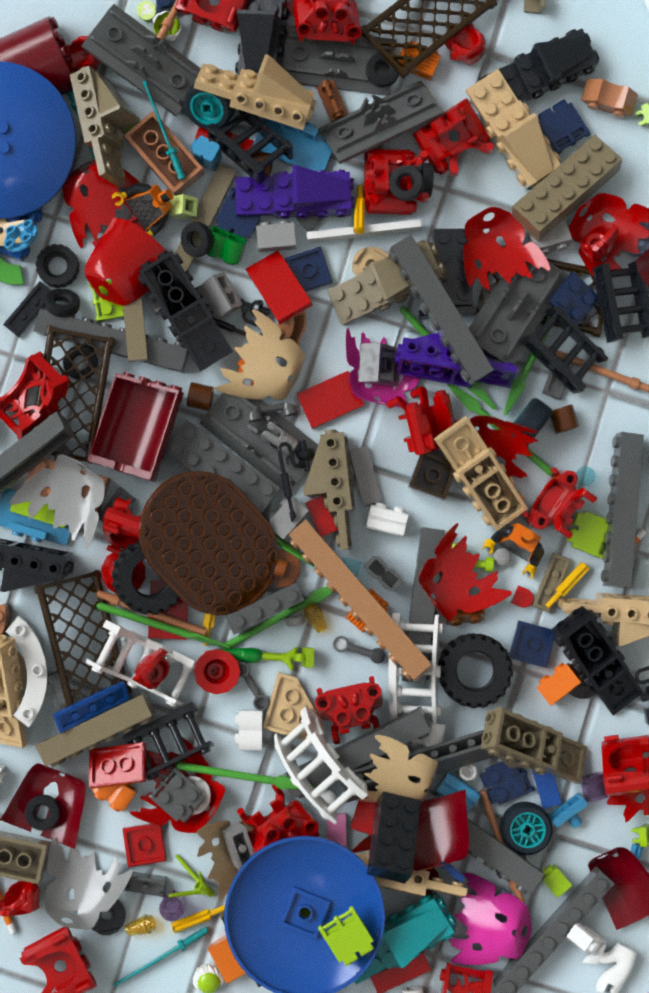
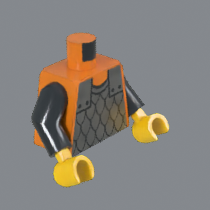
[112,183,174,236]
[482,523,544,579]

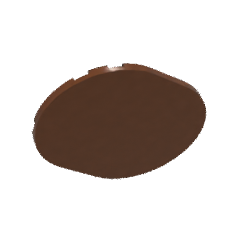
[139,471,278,615]

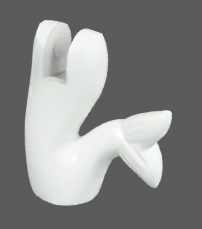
[583,942,637,993]

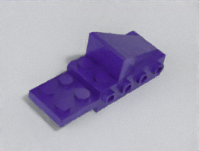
[235,165,355,219]
[394,332,518,388]

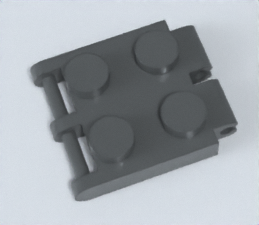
[148,766,205,823]

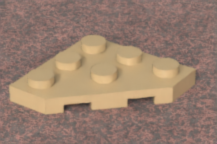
[262,672,323,740]

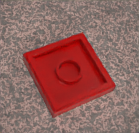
[122,823,167,867]

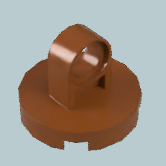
[271,549,301,587]

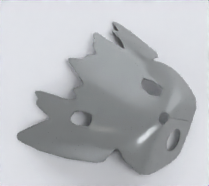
[9,454,105,549]
[45,838,133,930]

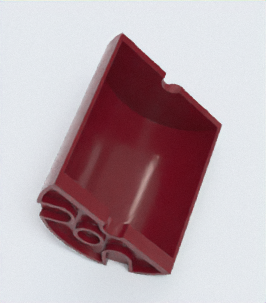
[0,16,77,95]
[87,372,184,482]

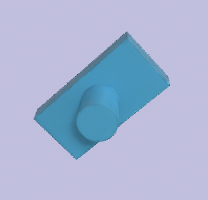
[548,793,588,828]

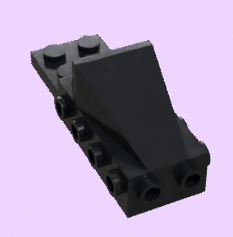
[235,0,289,75]
[478,28,599,102]
[138,250,233,372]
[0,538,74,592]
[551,606,643,716]

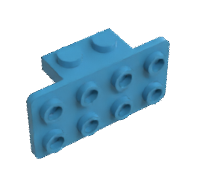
[253,118,332,171]
[0,488,70,545]

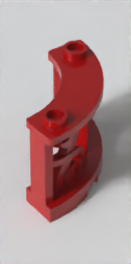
[0,351,69,439]
[439,962,493,993]

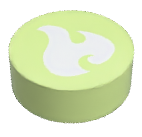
[137,1,156,22]

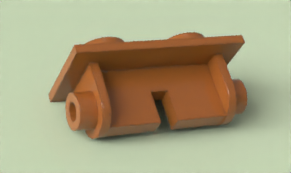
[316,80,348,122]
[446,609,485,626]

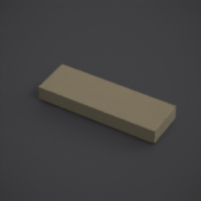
[531,553,571,613]

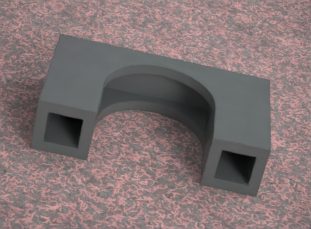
[225,582,305,635]

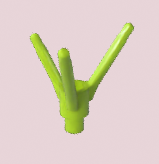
[169,855,215,898]

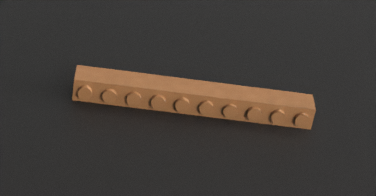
[288,519,433,682]

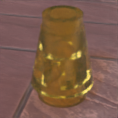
[303,603,327,633]
[125,914,156,936]

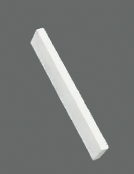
[307,219,421,243]

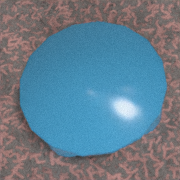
[4,219,38,252]

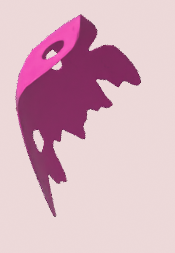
[346,328,427,407]
[448,872,532,965]

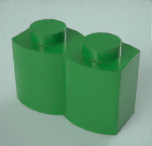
[207,226,247,265]

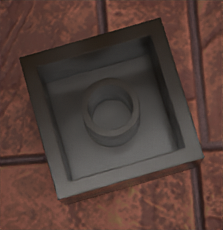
[408,453,455,501]

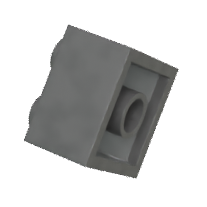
[358,343,399,386]

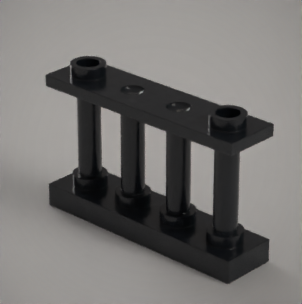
[207,110,293,184]
[592,261,649,343]
[521,306,608,394]
[123,702,215,781]

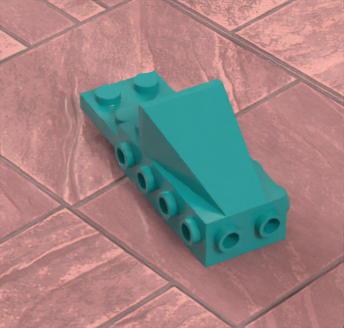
[354,892,457,984]

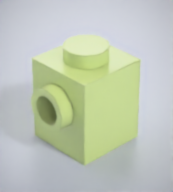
[168,194,198,220]

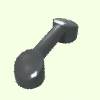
[246,402,298,423]
[333,636,385,663]
[238,661,269,711]

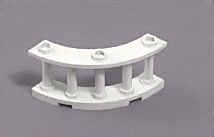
[388,613,443,724]
[5,615,47,728]
[86,620,197,708]
[274,706,368,824]

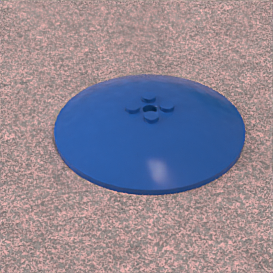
[0,61,76,219]
[224,836,385,993]

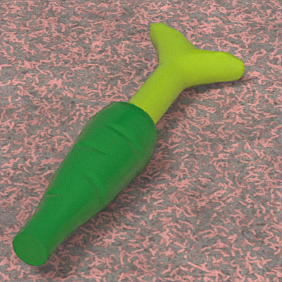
[220,647,297,671]

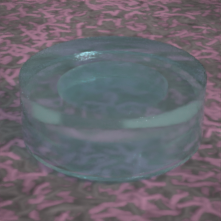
[576,466,595,486]

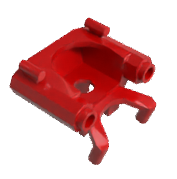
[174,0,248,33]
[293,0,362,45]
[412,98,494,177]
[364,148,429,215]
[386,386,461,455]
[521,467,597,539]
[103,497,141,554]
[315,676,383,744]
[601,735,649,797]
[237,785,320,853]
[20,927,97,993]

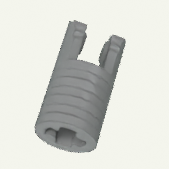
[262,421,298,455]

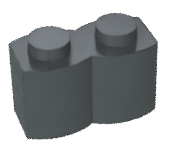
[364,556,402,592]

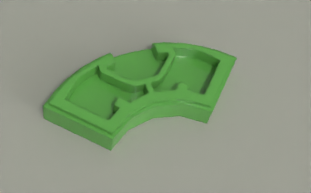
[0,256,25,285]

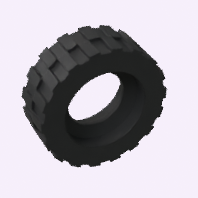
[35,244,80,288]

